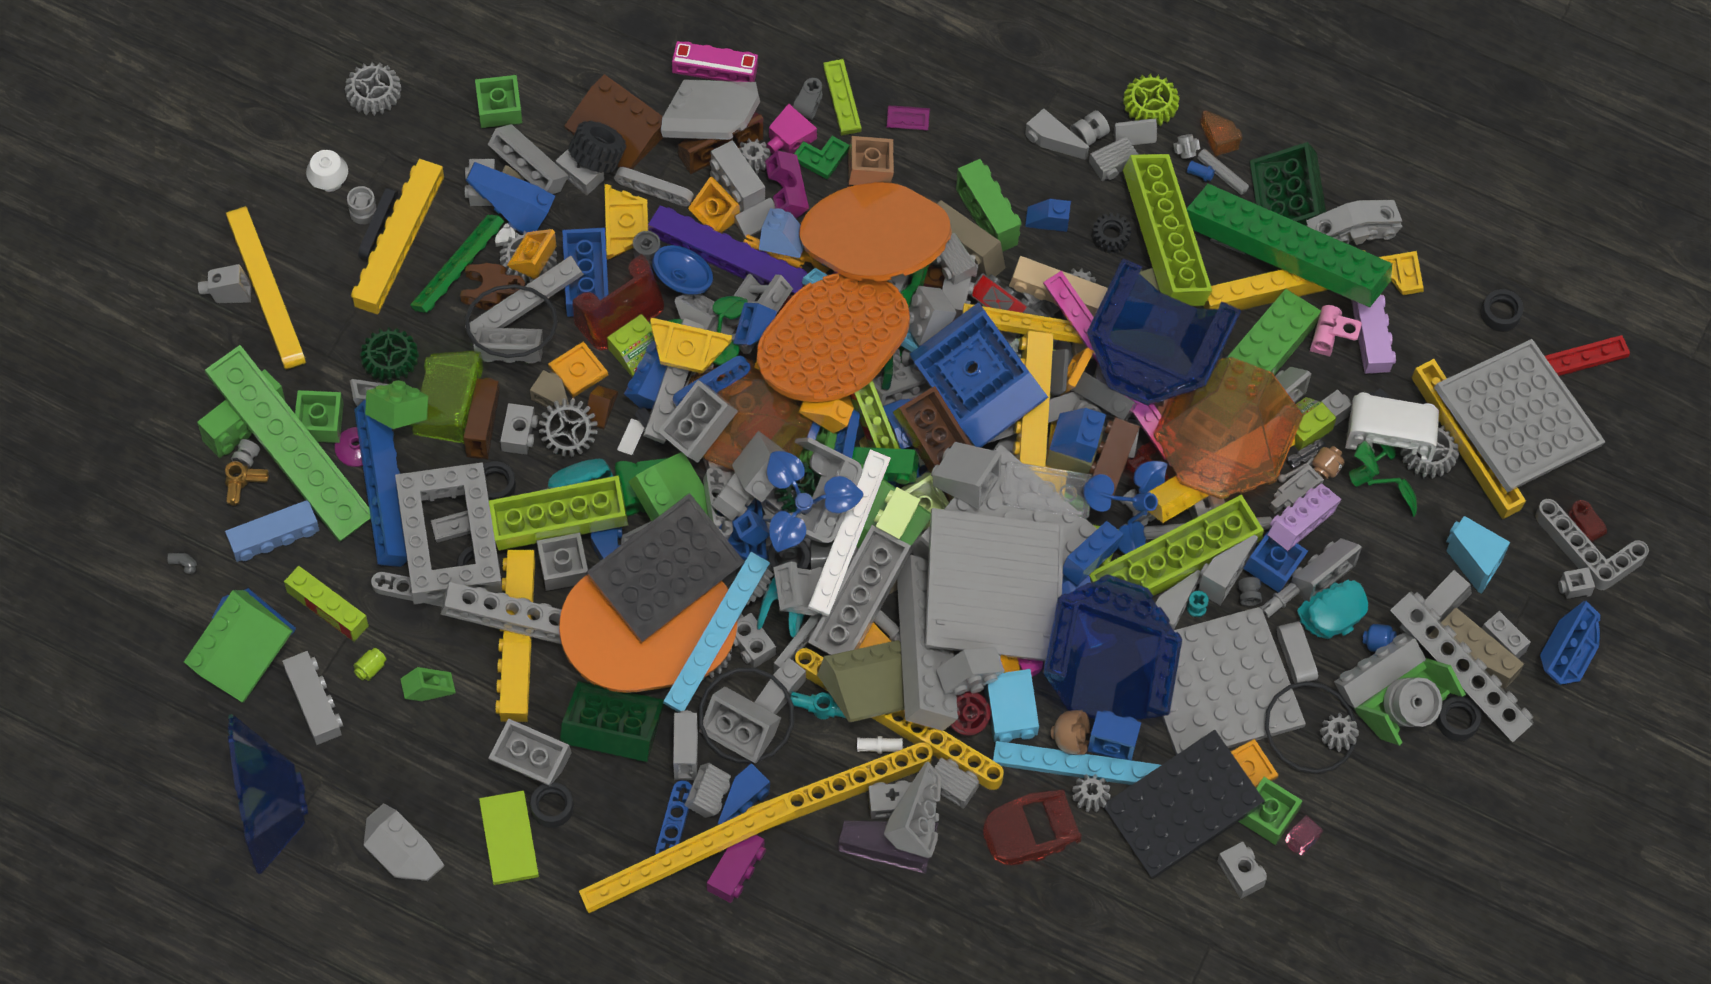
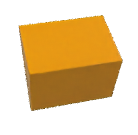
[688,177,740,233]
[507,229,556,279]

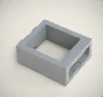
[673,710,698,780]

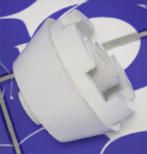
[306,150,348,192]

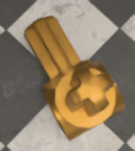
[225,461,269,506]

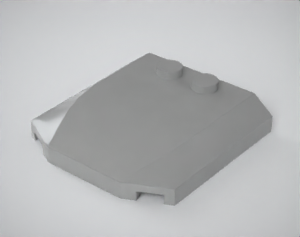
[661,80,760,140]

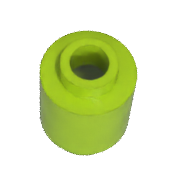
[353,648,387,681]

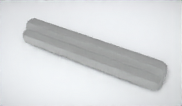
[1198,149,1249,195]

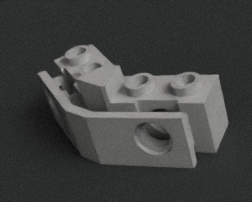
[1306,200,1402,245]

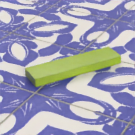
[823,59,862,136]

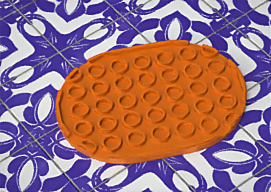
[800,182,952,282]
[757,273,910,402]
[559,575,737,693]

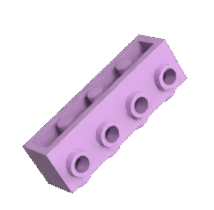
[1351,294,1396,374]
[1268,483,1341,551]

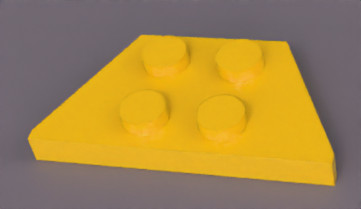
[605,184,648,259]
[650,318,732,374]

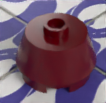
[951,691,991,735]

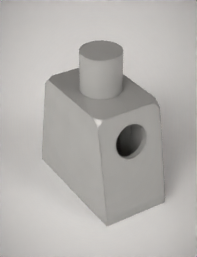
[198,264,251,303]

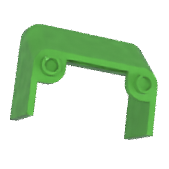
[1354,658,1466,745]

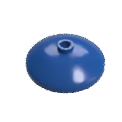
[652,245,713,295]

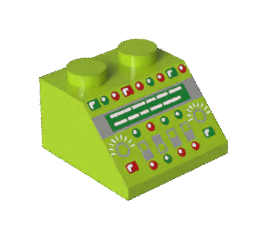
[607,314,655,377]
[1278,397,1336,450]

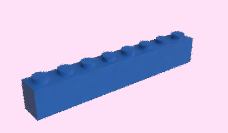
[355,400,407,567]

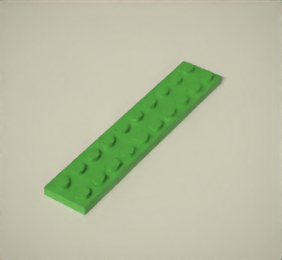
[205,345,371,543]

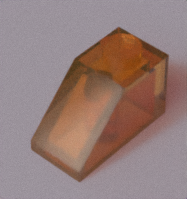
[1200,111,1242,156]

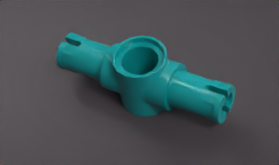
[790,691,846,719]

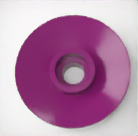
[335,427,363,467]

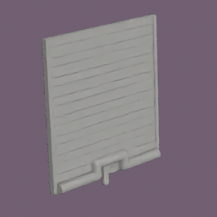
[925,508,1064,662]

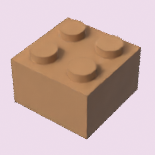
[848,136,894,185]

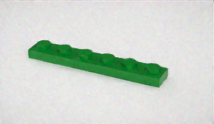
[410,215,504,312]

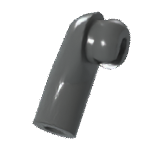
[168,553,197,574]

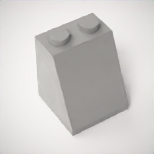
[732,431,786,502]
[931,442,1001,509]

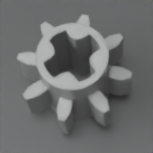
[1173,134,1200,158]

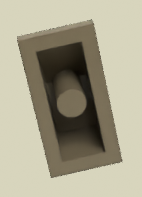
[530,370,570,417]

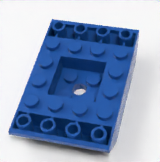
[910,302,1049,448]

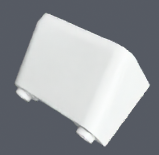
[1345,392,1439,463]

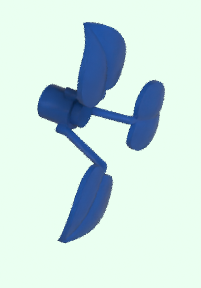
[767,451,864,552]
[1083,461,1168,554]

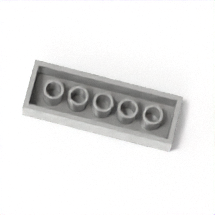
[808,525,913,655]

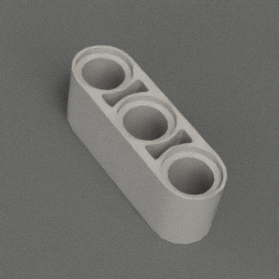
[1277,621,1318,684]

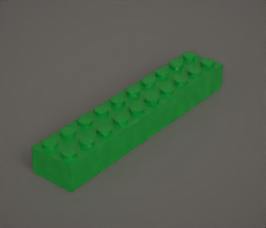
[1187,184,1393,307]

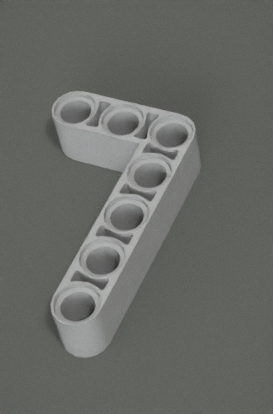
[1535,499,1649,590]

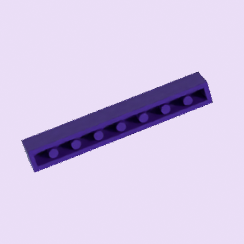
[648,205,808,300]

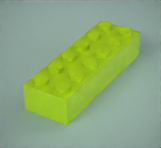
[489,475,628,550]

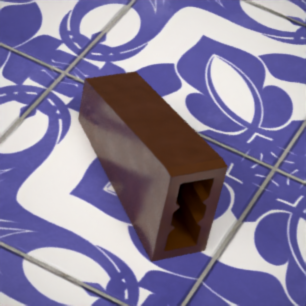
[464,378,500,459]

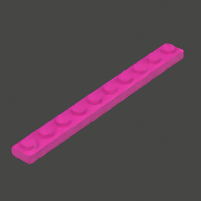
[1043,271,1183,460]

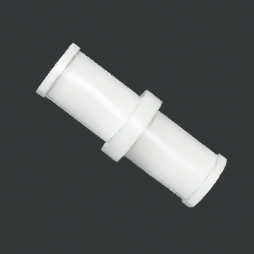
[857,736,903,754]

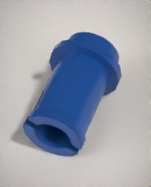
[1187,160,1215,182]

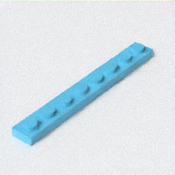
[663,552,770,712]
[993,741,1161,785]

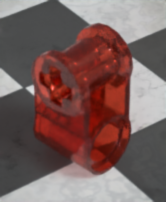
[1568,500,1607,542]

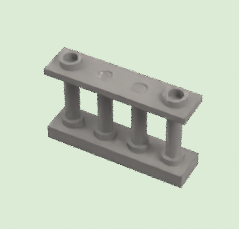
[710,274,793,354]

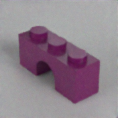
[765,150,809,219]

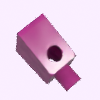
[766,104,817,154]

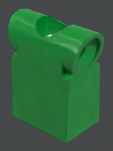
[614,458,668,517]

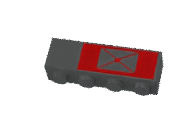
[970,273,1049,335]

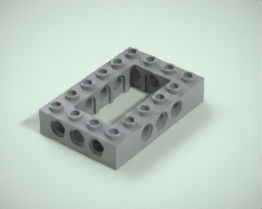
[395,462,502,604]

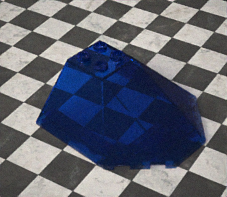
[1087,259,1241,406]
[1043,574,1183,720]
[228,714,308,874]

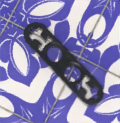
[358,188,398,260]

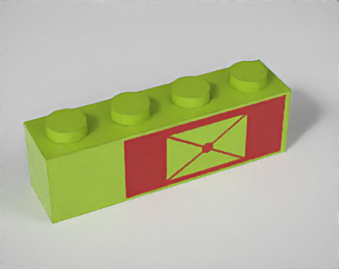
[849,380,899,449]
[284,566,369,642]

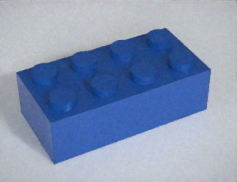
[562,228,610,317]

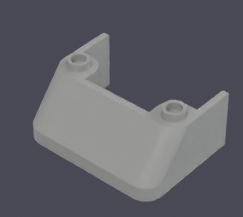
[763,438,862,543]

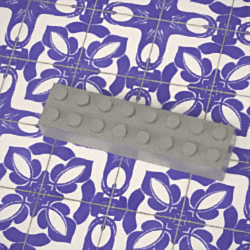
[897,555,958,731]

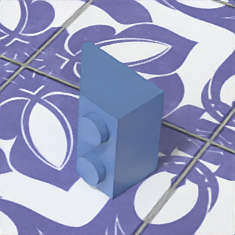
[759,208,804,258]

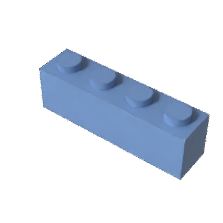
[225,500,319,562]

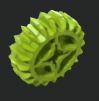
[1123,73,1179,126]

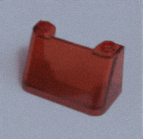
[573,254,664,350]

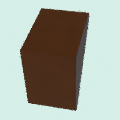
[584,385,618,429]

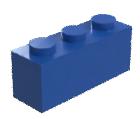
[1063,521,1123,586]

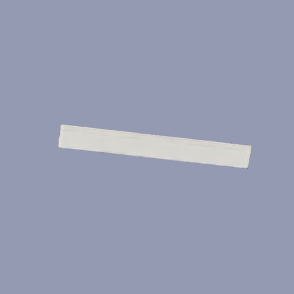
[808,450,890,616]

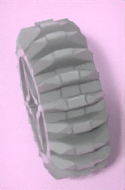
[345,62,402,116]
[500,230,557,283]
[539,398,598,457]
[1400,425,1459,479]

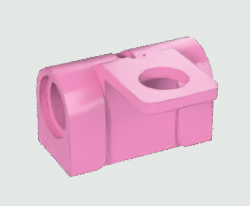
[1310,305,1362,356]

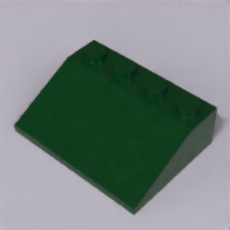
[1250,142,1326,226]
[560,681,664,762]

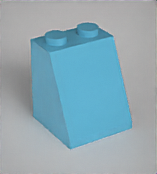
[1446,516,1510,594]
[984,669,1039,742]

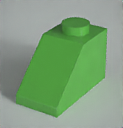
[401,667,455,701]

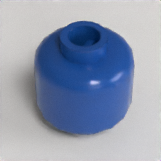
[1363,624,1397,653]

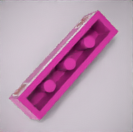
[672,41,758,82]

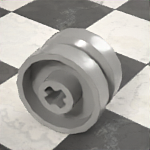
[1384,678,1442,727]

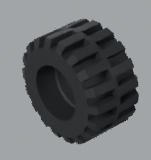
[568,121,626,173]

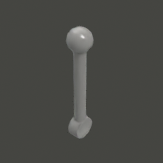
[1278,458,1314,483]

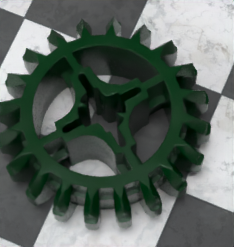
[360,327,419,384]
[775,462,821,515]

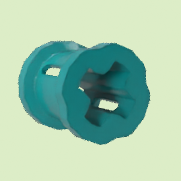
[1187,591,1209,617]

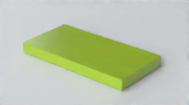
[479,791,539,885]

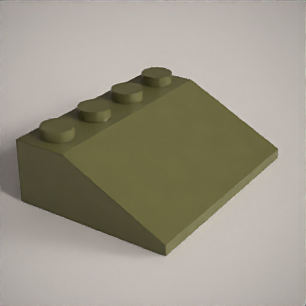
[817,640,905,722]

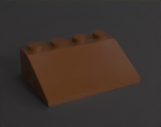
[564,74,663,169]

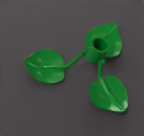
[653,296,748,366]
[1349,441,1417,517]

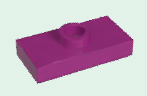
[887,105,930,130]

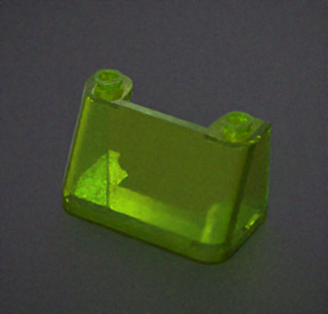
[410,351,483,443]

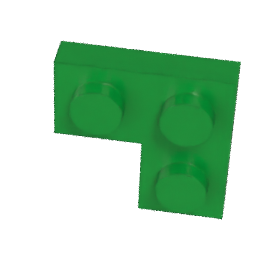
[794,136,850,180]
[901,265,929,308]

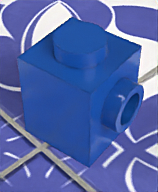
[733,510,770,547]

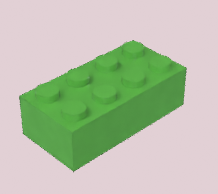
[956,159,1021,252]
[197,369,285,458]

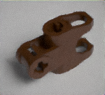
[460,263,525,310]

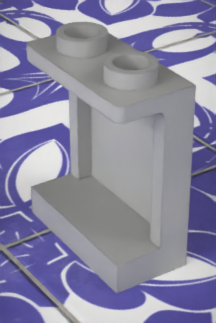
[773,561,823,616]

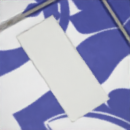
[617,418,644,455]

